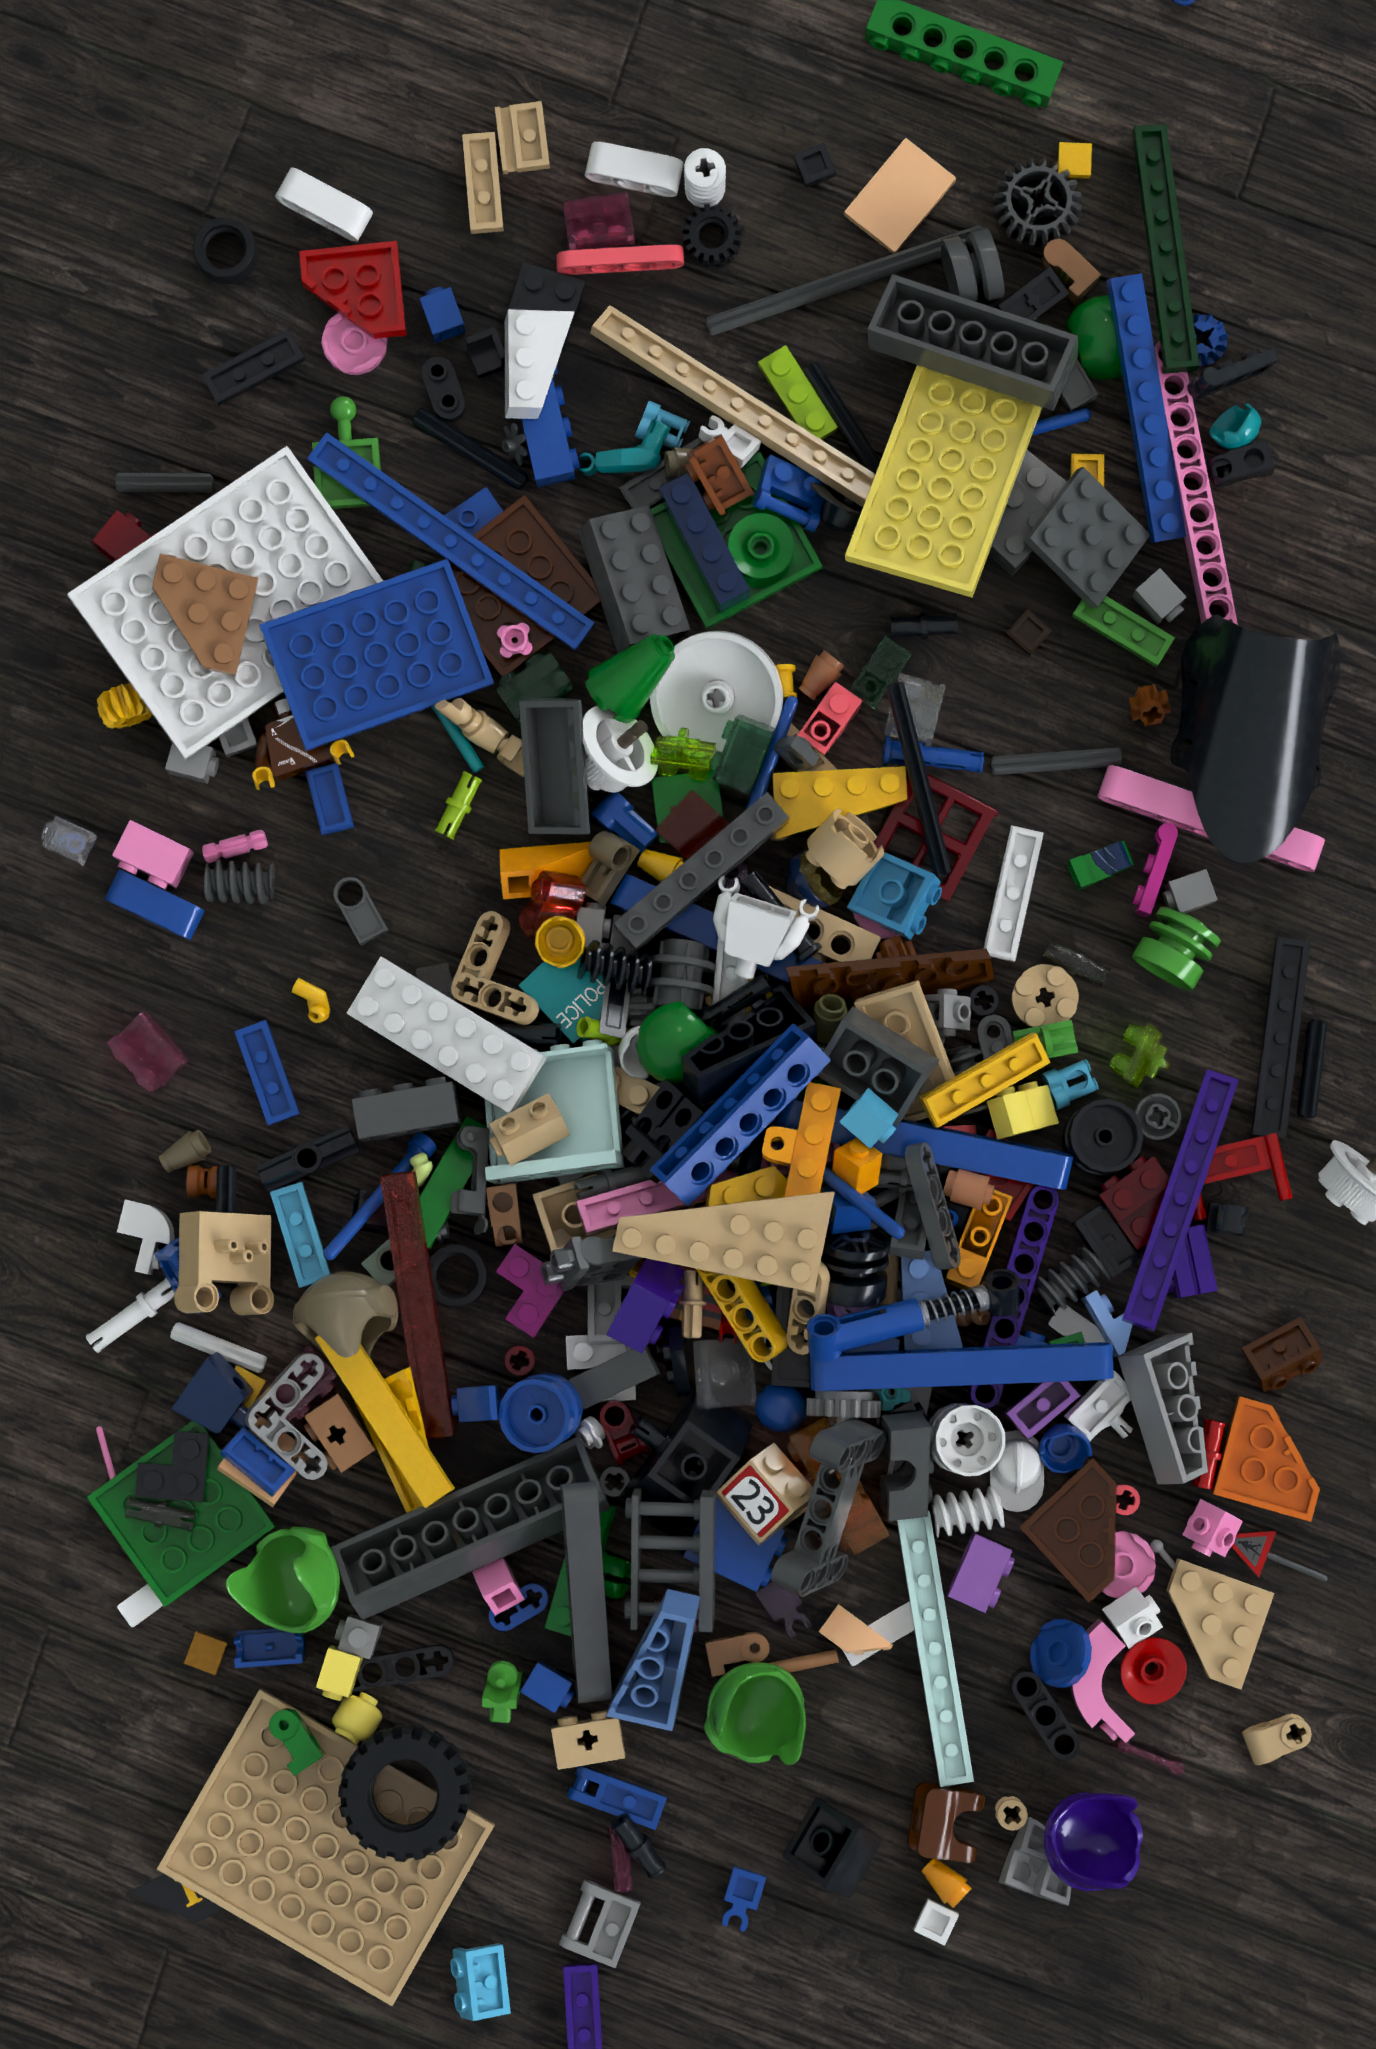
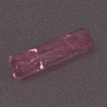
[609,1826,633,1892]

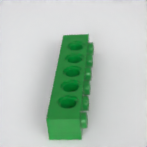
[865,0,1064,108]

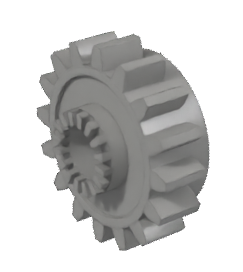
[806,1390,881,1425]

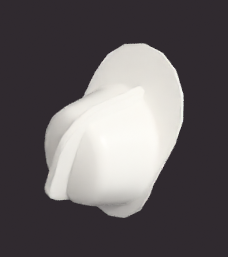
[990,1430,1044,1512]

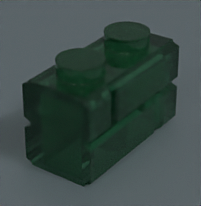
[495,652,573,726]
[710,714,776,794]

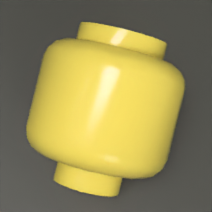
[332,1692,382,1746]

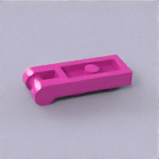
[1132,823,1178,918]

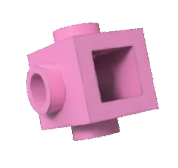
[1183,1499,1243,1557]

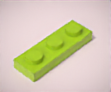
[758,345,838,440]

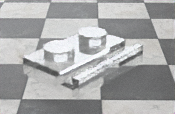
[884,673,946,746]

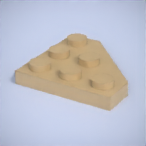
[1166,1558,1274,1689]

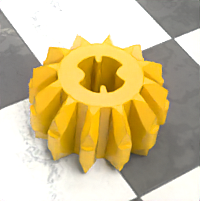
[97,683,152,729]

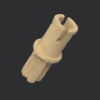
[679,1270,706,1338]

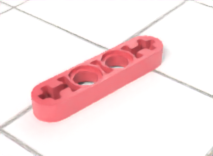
[556,245,684,275]

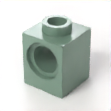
[361,1237,416,1286]

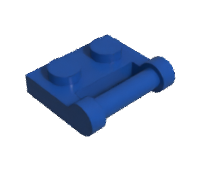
[753,454,827,533]

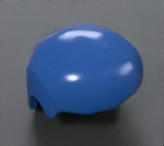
[755,1384,808,1434]
[1038,1423,1092,1474]

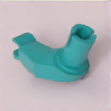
[579,419,671,476]

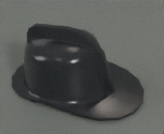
[810,482,863,532]

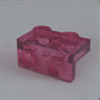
[563,192,635,250]
[107,1011,189,1092]
[260,1344,337,1422]

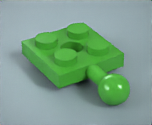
[312,396,381,509]

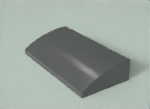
[519,698,590,834]

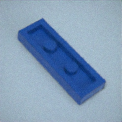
[234,1020,301,1126]

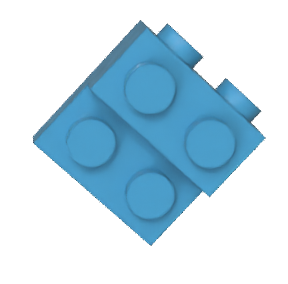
[847,852,942,940]

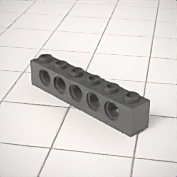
[614,792,789,952]

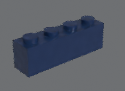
[659,473,750,612]

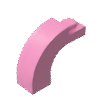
[1070,1619,1135,1743]

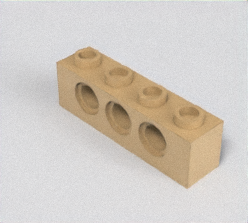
[769,886,881,963]

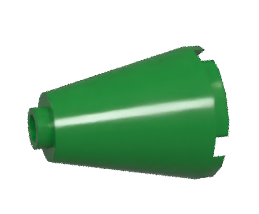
[585,634,675,723]

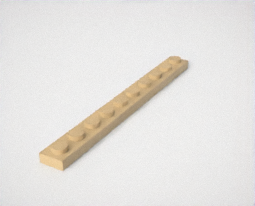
[590,305,875,507]

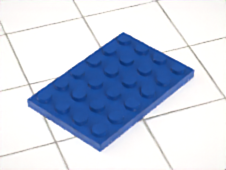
[259,559,494,751]

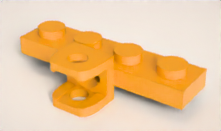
[762,1082,841,1197]

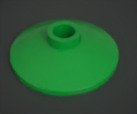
[728,513,794,579]

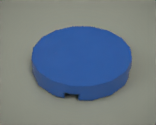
[1030,1619,1092,1688]

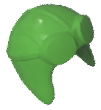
[226,1527,340,1633]
[704,1662,806,1765]

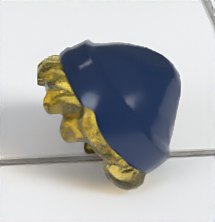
[785,847,843,909]

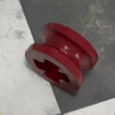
[505,1346,535,1376]

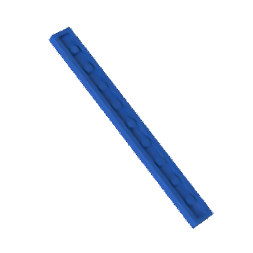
[307,432,595,652]

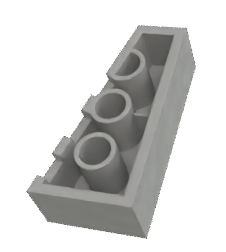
[1118,1332,1208,1484]

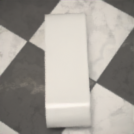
[584,142,684,197]
[275,168,373,242]

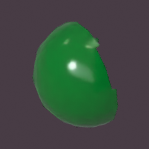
[1065,295,1122,380]
[636,1001,719,1085]

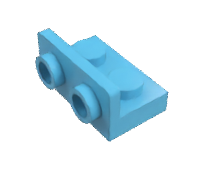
[450,1943,511,2021]

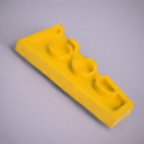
[772,766,907,840]
[353,1367,429,1513]

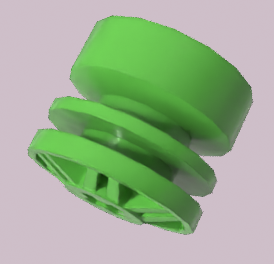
[1131,906,1221,991]

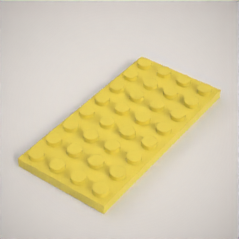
[845,365,1042,598]

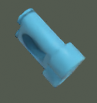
[635,401,690,449]
[1042,1059,1099,1110]

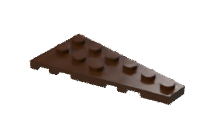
[786,949,994,1018]

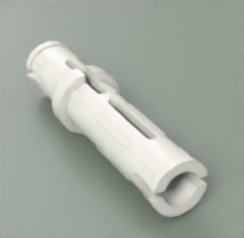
[86,1278,175,1353]

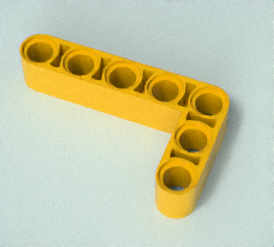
[629,1257,788,1362]

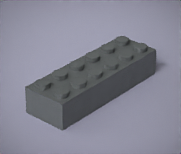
[867,274,1078,411]

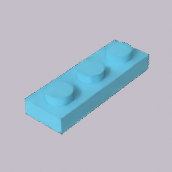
[270,1182,331,1288]

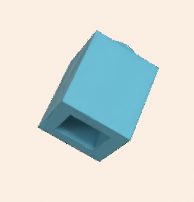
[839,1088,899,1149]

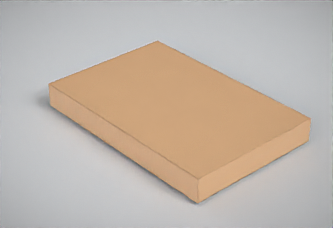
[844,138,956,254]

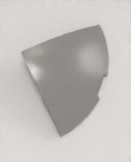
[999,1817,1071,1906]

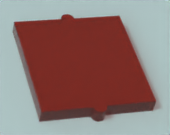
[655,789,730,860]

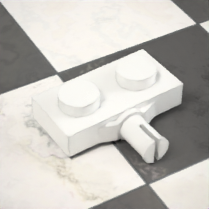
[1064,1370,1133,1442]

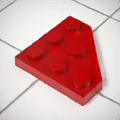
[299,241,407,339]

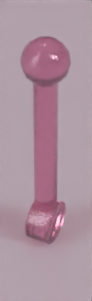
[1118,1740,1184,1775]

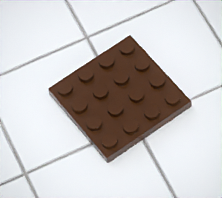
[441,495,601,680]

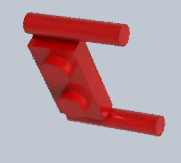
[1193,1133,1293,1221]

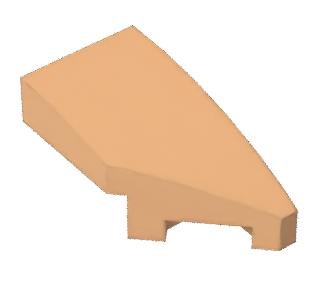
[819,1604,893,1656]

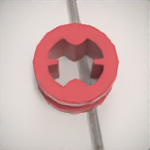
[1116,1484,1140,1515]

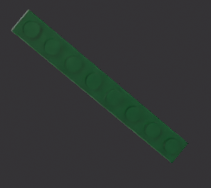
[1132,124,1199,373]

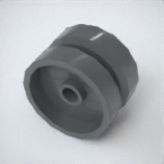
[940,227,1005,303]

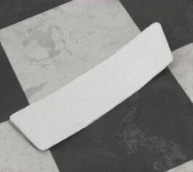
[843,1601,914,1666]

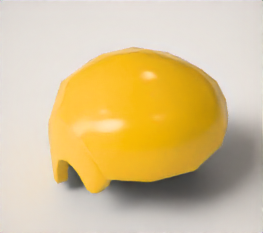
[535,916,586,968]

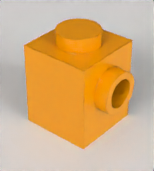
[832,1137,883,1195]

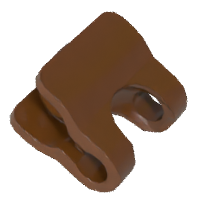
[907,1782,986,1863]

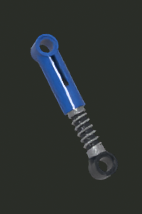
[807,1268,1019,1362]

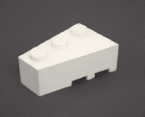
[504,309,574,419]

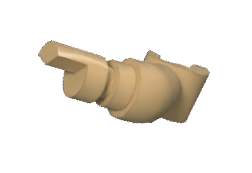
[435,698,524,777]

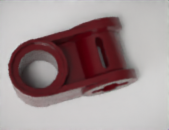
[600,1400,650,1467]

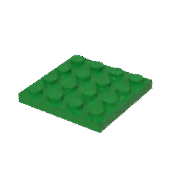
[651,452,822,630]
[87,1421,276,1607]

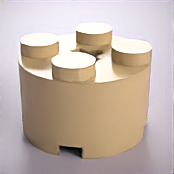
[805,809,884,889]

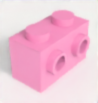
[112,820,194,889]

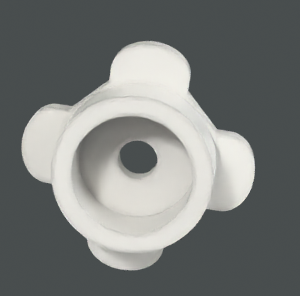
[575,1416,606,1449]

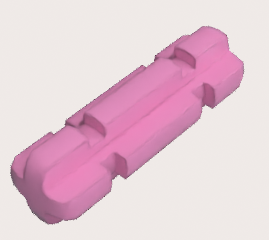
[202,830,268,863]

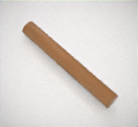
[769,1649,839,1673]

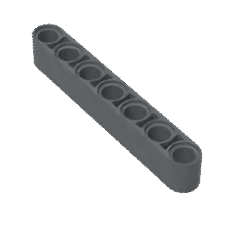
[560,1480,612,1704]

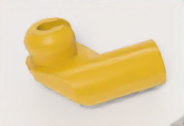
[292,978,330,1023]

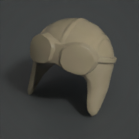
[293,1271,398,1358]

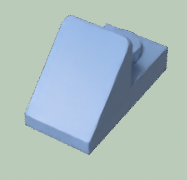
[1081,1290,1133,1357]

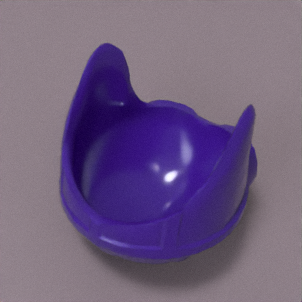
[1044,1793,1143,1891]

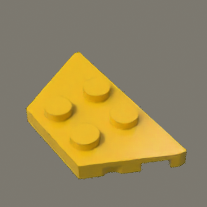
[705,1166,788,1207]

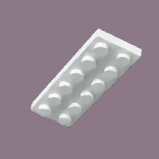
[347,956,547,1113]

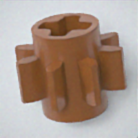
[1128,684,1171,727]
[874,936,917,959]

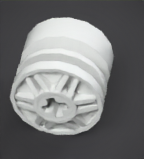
[928,1403,1005,1476]

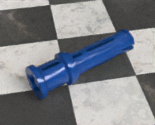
[882,736,984,773]

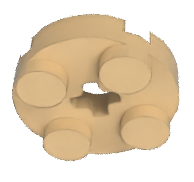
[1011,964,1079,1028]

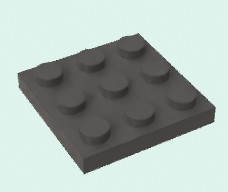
[1023,467,1150,608]

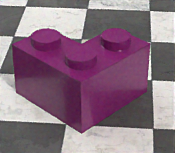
[496,1244,565,1338]

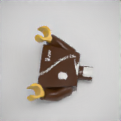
[252,698,354,790]

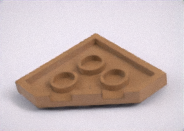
[152,554,258,677]

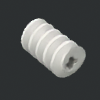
[684,148,726,208]
[932,1486,1005,1538]

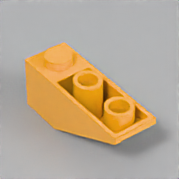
[499,842,594,899]
[943,1189,1013,1292]

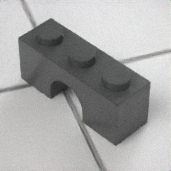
[879,1411,935,1521]

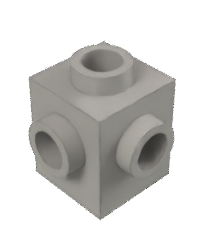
[924,989,971,1037]

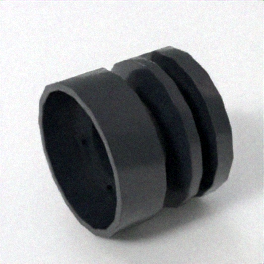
[821,1229,890,1307]

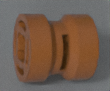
[186,1165,218,1199]

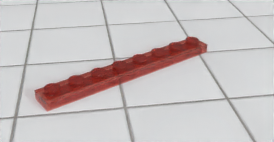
[380,1170,456,1439]

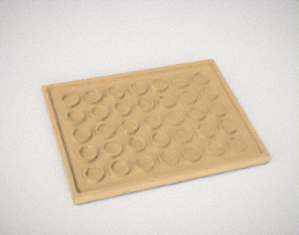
[157,1689,495,2006]

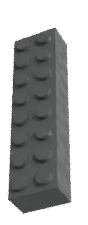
[331,1437,611,1620]

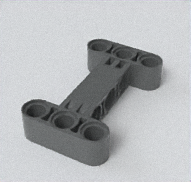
[771,1418,887,1597]

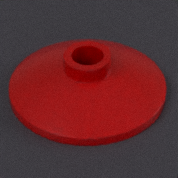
[1120,1637,1187,1704]

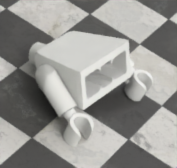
[713,876,819,979]

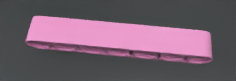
[1097,765,1325,872]

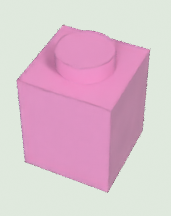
[472,1557,525,1616]

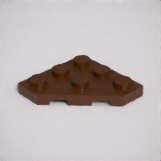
[1019,1458,1117,1603]

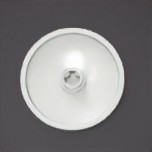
[650,631,783,765]

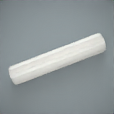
[170,1322,267,1373]

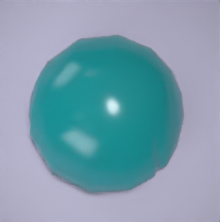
[1209,403,1261,451]

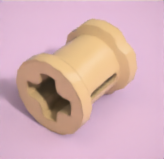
[995,1796,1028,1831]

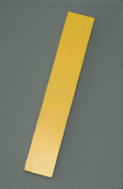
[315,1336,455,1508]

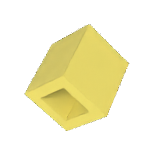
[316,1645,363,1701]

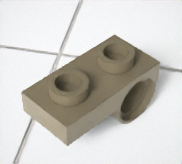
[576,831,640,906]

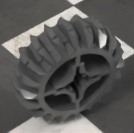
[993,158,1082,248]

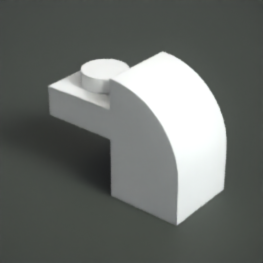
[117,1200,175,1275]

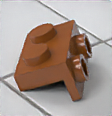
[685,434,754,516]

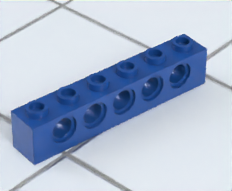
[650,1023,831,1207]

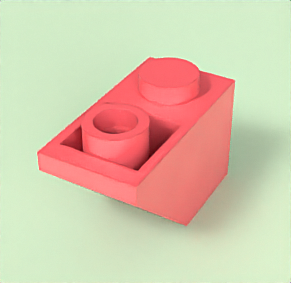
[797,682,863,755]

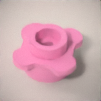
[497,623,533,658]

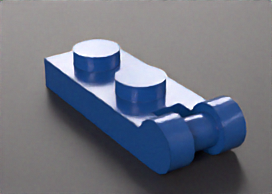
[567,1765,667,1830]

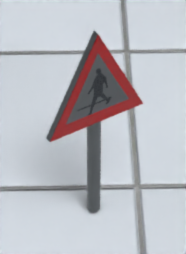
[1231,1531,1328,1582]

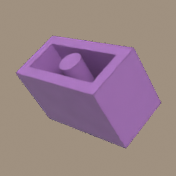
[1003,1381,1080,1440]
[946,1532,1015,1613]

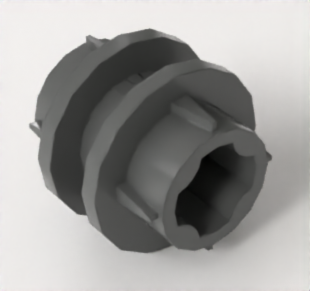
[647,939,715,1013]

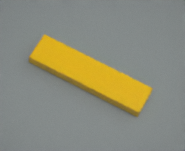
[919,1032,1051,1128]

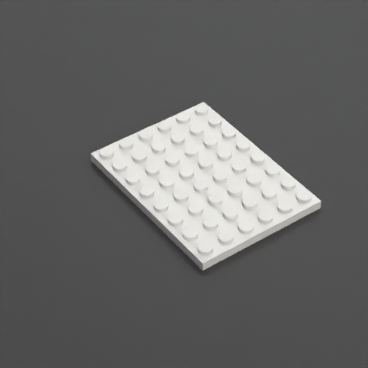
[67,446,383,760]

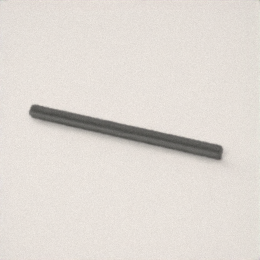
[706,225,982,336]

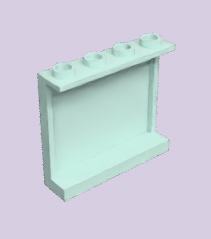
[484,1040,624,1185]

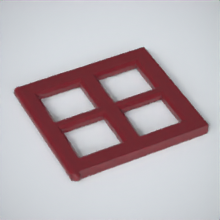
[874,773,999,902]

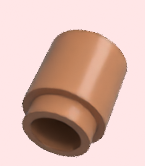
[943,1169,995,1210]

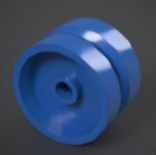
[498,1372,583,1453]

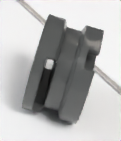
[1133,1093,1181,1141]

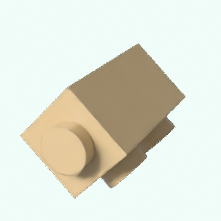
[489,1093,570,1166]

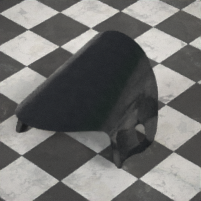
[1170,615,1340,863]

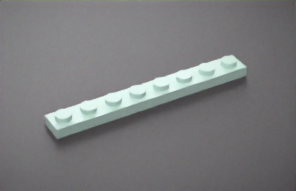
[897,1510,974,1787]

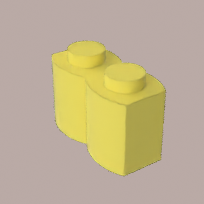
[987,1081,1059,1140]

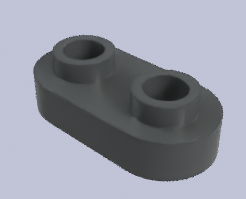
[976,1015,1014,1060]

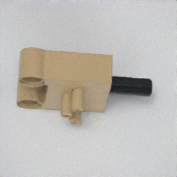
[174,1165,274,1316]

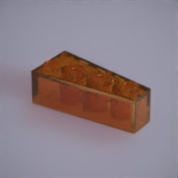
[785,1416,890,1555]

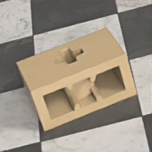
[551,1710,626,1770]

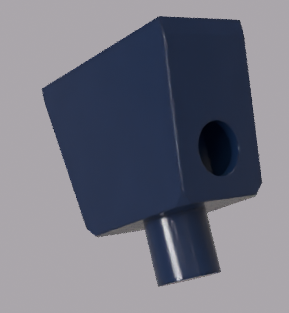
[172,1352,259,1434]

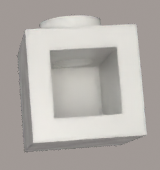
[1102,1587,1163,1649]

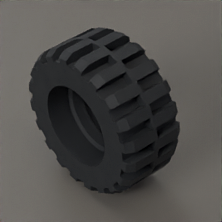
[338,1724,472,1862]

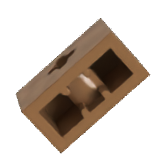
[304,1393,377,1473]

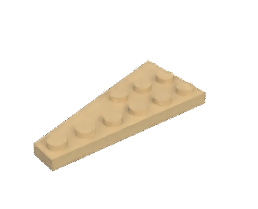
[612,1191,835,1293]

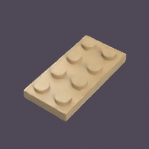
[854,980,955,1121]

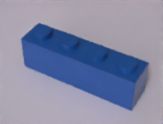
[521,366,580,488]

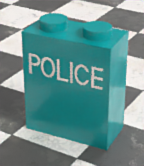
[518,957,605,1046]

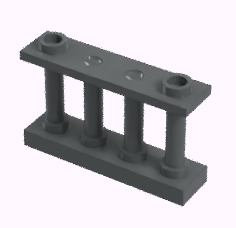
[624,1488,716,1632]

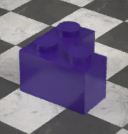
[606,1258,685,1354]

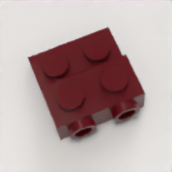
[1097,1155,1170,1250]

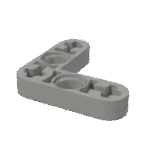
[245,1353,328,1480]

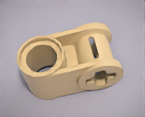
[1242,1713,1312,1765]

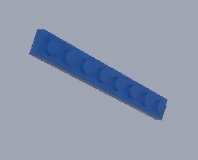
[1106,273,1186,543]

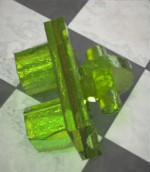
[650,727,716,780]
[1110,1023,1171,1088]

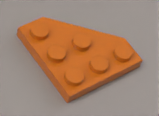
[1211,1396,1320,1522]

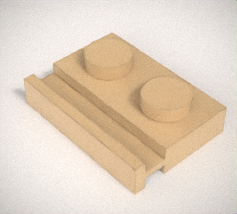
[495,101,550,175]

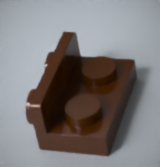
[1242,1317,1323,1392]

